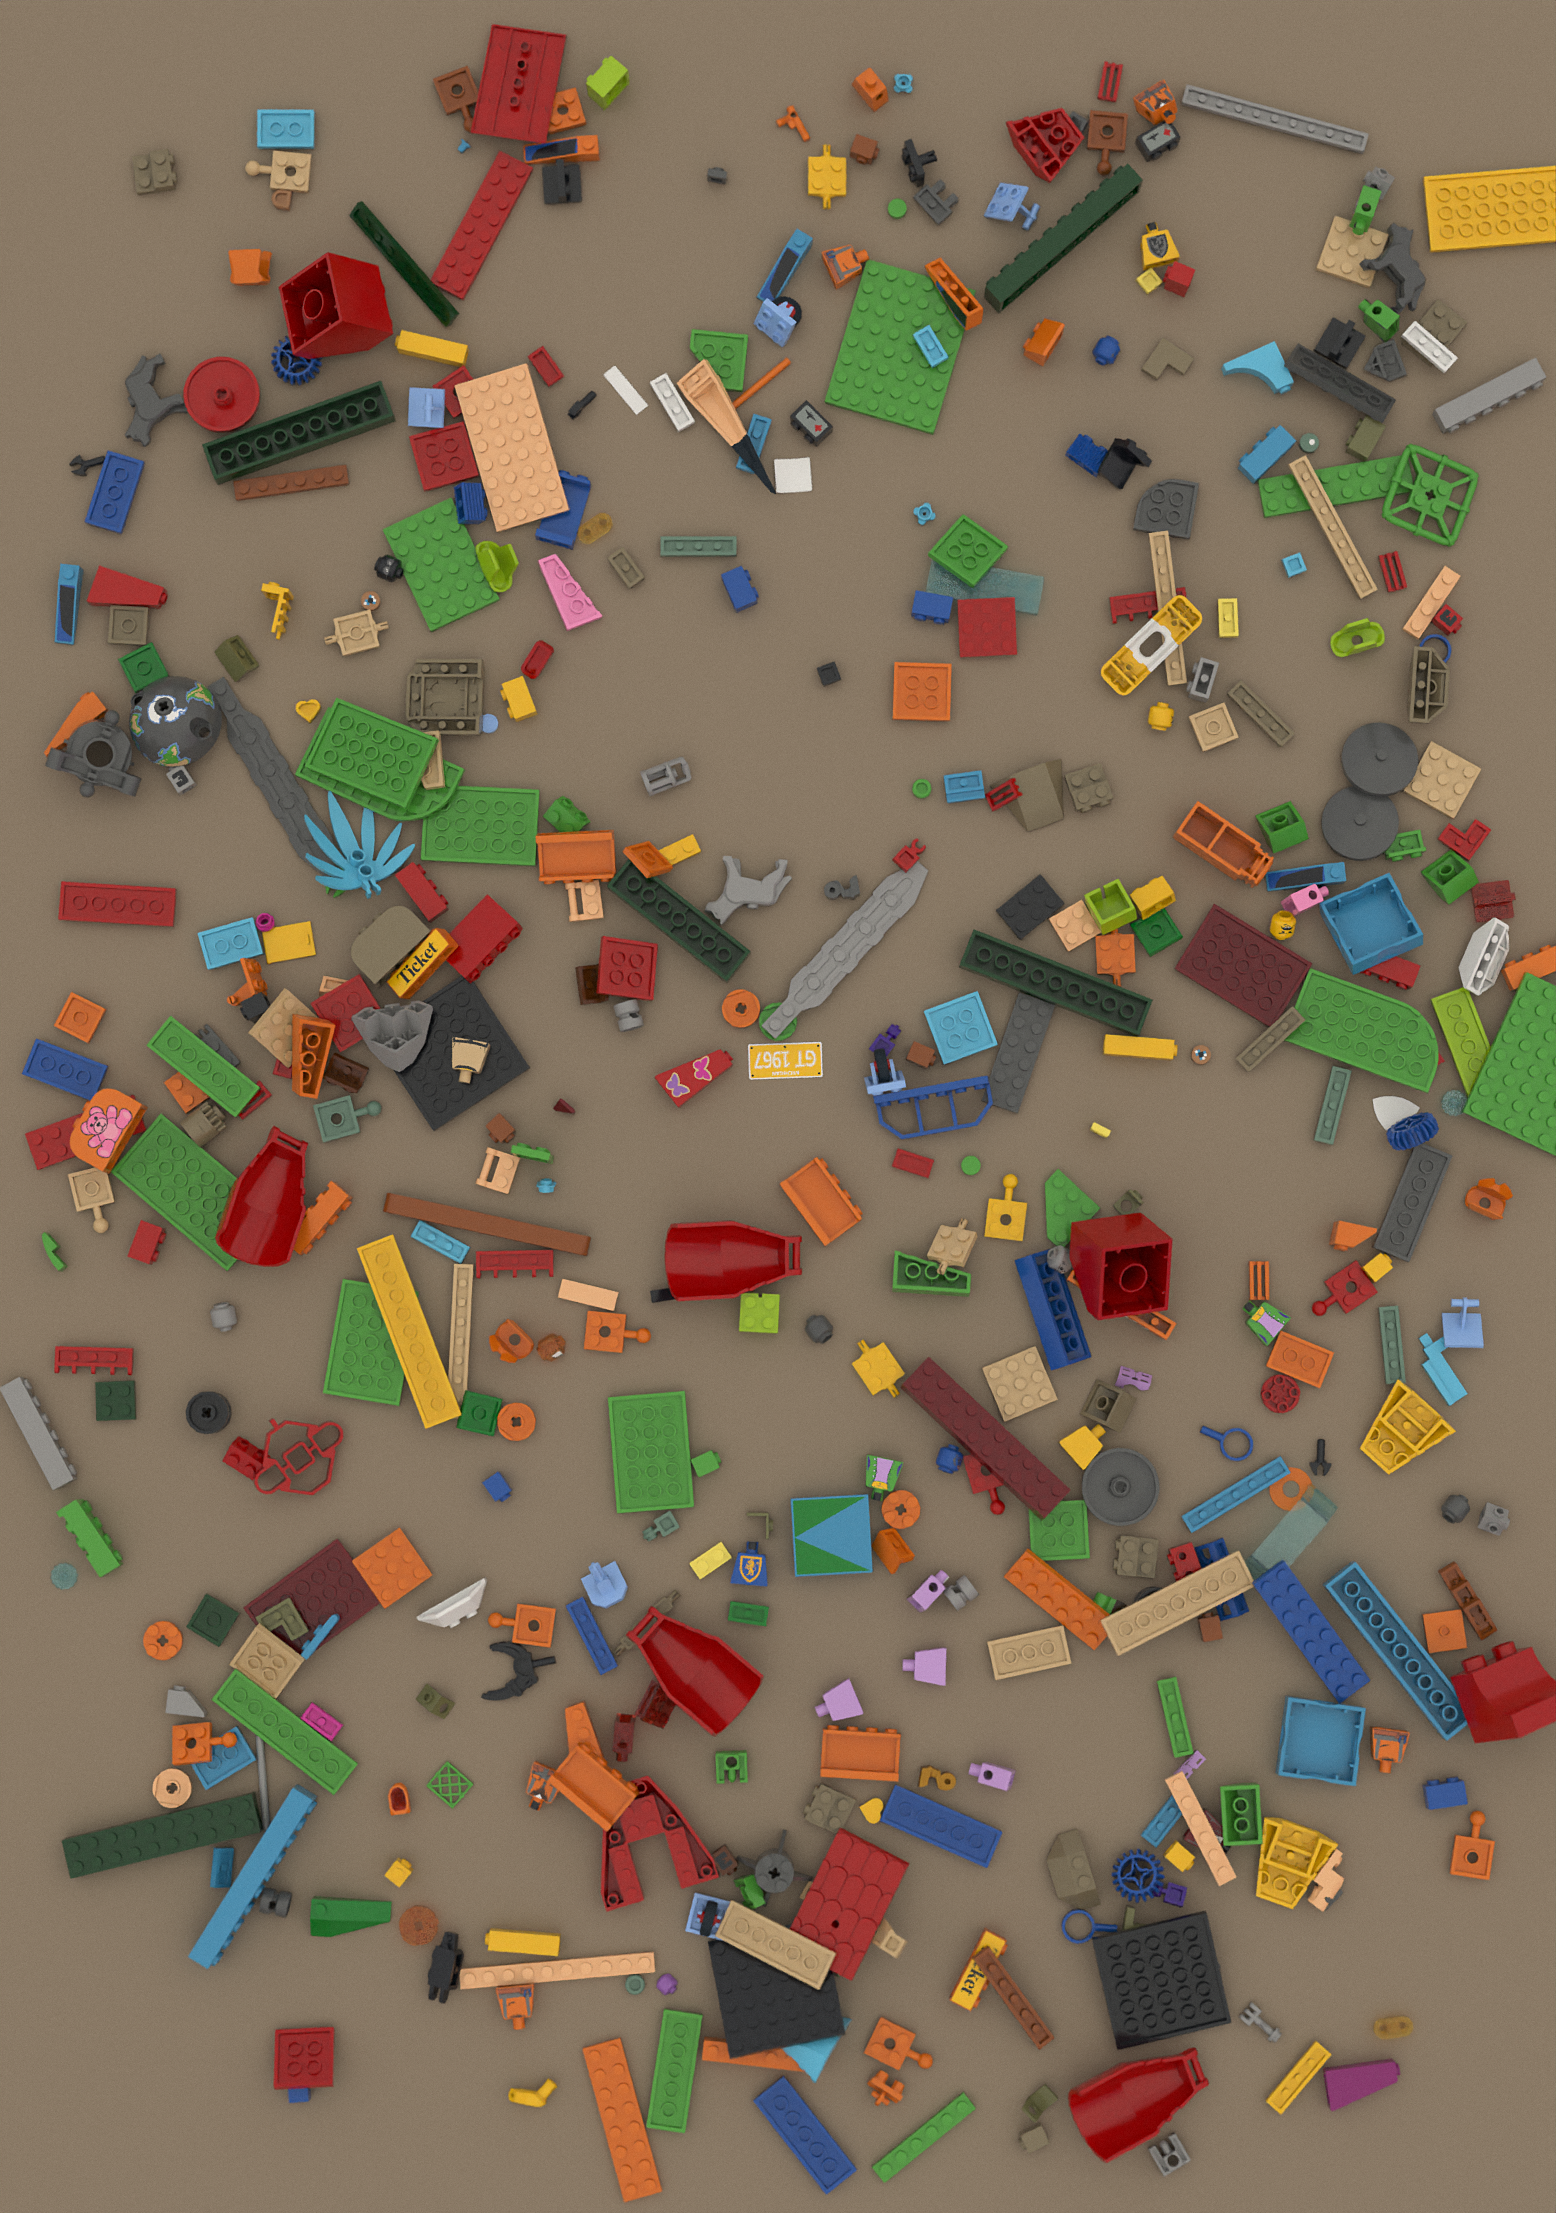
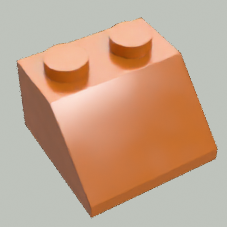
[1023,318,1065,367]
[1329,1221,1377,1251]

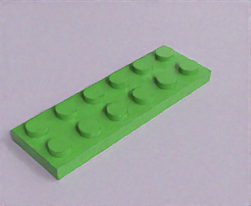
[146,1015,260,1118]
[646,2008,703,2133]

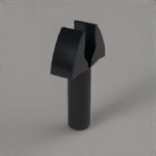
[567,391,596,419]
[69,455,105,476]
[1309,1439,1332,1476]

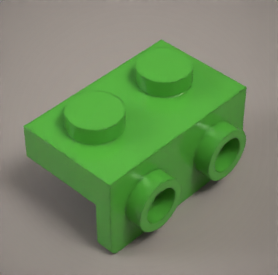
[543,796,590,832]
[1385,830,1426,862]

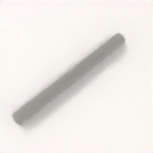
[255,1735,270,1829]

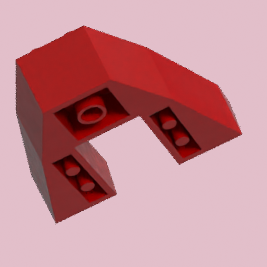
[601,1775,719,1912]

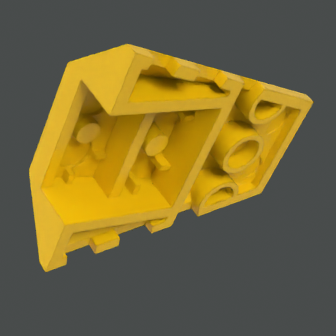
[1360,1379,1456,1475]
[1256,1817,1338,1909]

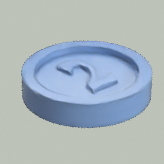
[482,714,498,733]

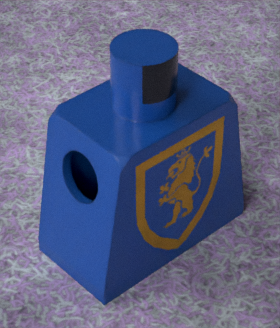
[730,1541,768,1587]

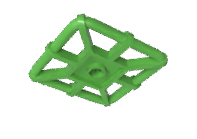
[1381,444,1479,547]

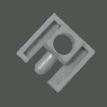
[1148,2133,1191,2177]

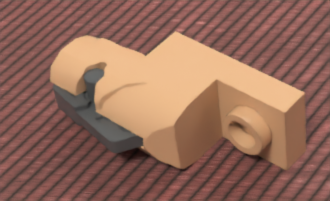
[1308,1849,1344,1912]

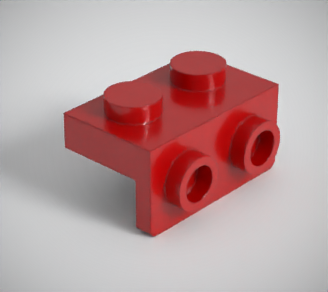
[222,1436,271,1481]

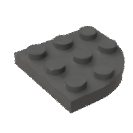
[1133,479,1199,540]

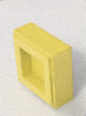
[1136,268,1163,295]
[1090,1122,1111,1138]

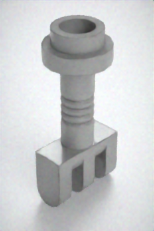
[1239,2002,1282,2043]

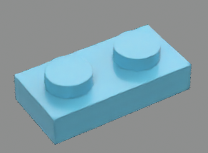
[913,325,948,368]

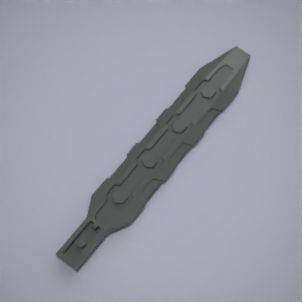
[207,677,338,877]

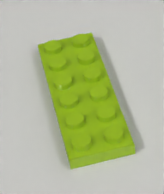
[1430,987,1491,1097]

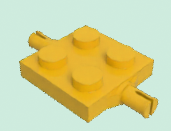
[808,144,846,210]
[852,1339,905,1398]

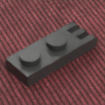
[194,1024,241,1067]

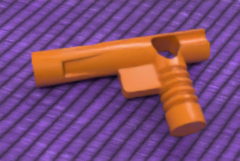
[776,105,811,142]

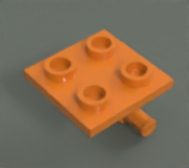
[227,958,268,1006]

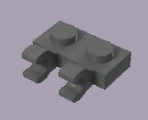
[913,179,958,226]

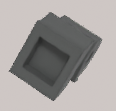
[824,875,860,900]

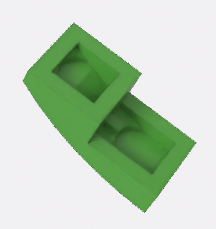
[42,1232,68,1272]

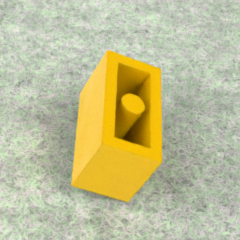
[500,676,537,722]
[1130,876,1176,920]

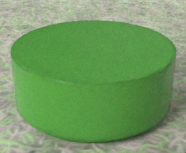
[888,199,907,219]
[912,779,931,799]
[961,1156,981,1175]

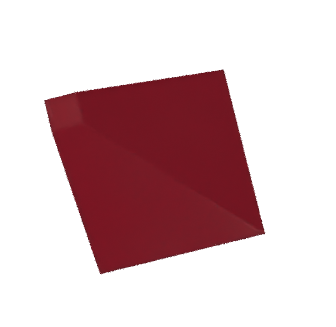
[553,1098,576,1115]

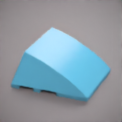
[781,2017,852,2083]

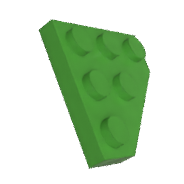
[690,329,748,392]
[1045,1169,1100,1247]

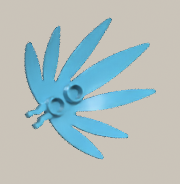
[304,791,415,899]

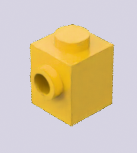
[384,1857,414,1888]

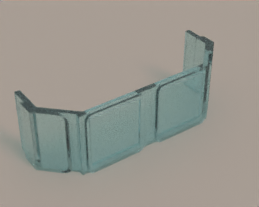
[1244,1484,1338,1581]

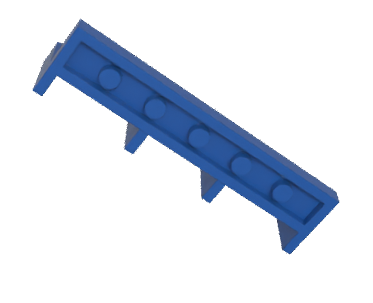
[873,1075,993,1140]

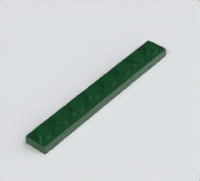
[349,201,459,327]

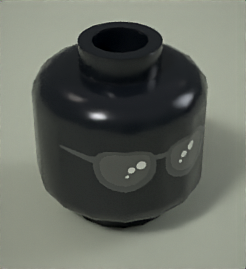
[374,555,404,582]

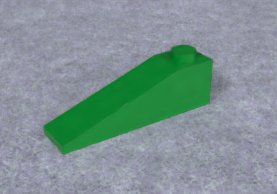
[310,1896,392,1937]

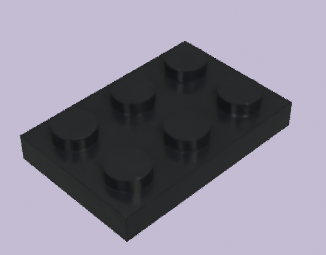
[996,874,1065,940]

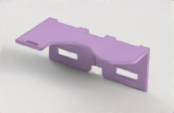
[1115,1366,1152,1391]
[1174,1750,1206,1779]

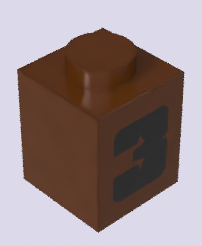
[710,1844,739,1876]

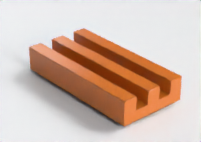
[1249,1261,1269,1300]

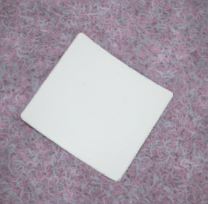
[774,457,812,493]

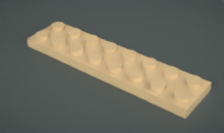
[1100,1550,1254,1656]

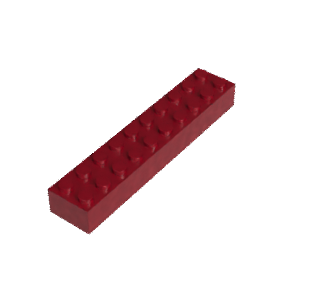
[900,1357,1070,1521]

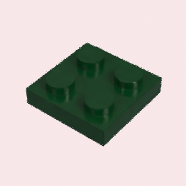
[95,1381,136,1421]
[186,1593,240,1647]

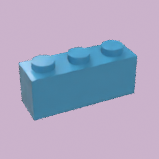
[1238,425,1296,484]

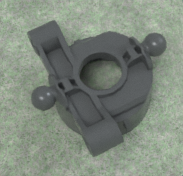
[45,710,142,798]

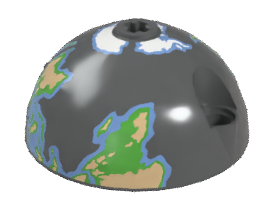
[129,676,222,767]

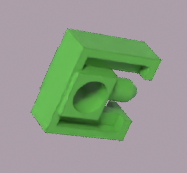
[716,1750,748,1784]
[733,1874,766,1909]

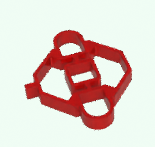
[253,1418,343,1495]

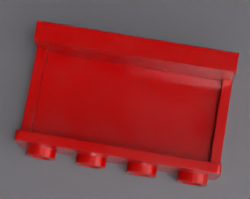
[446,894,523,983]

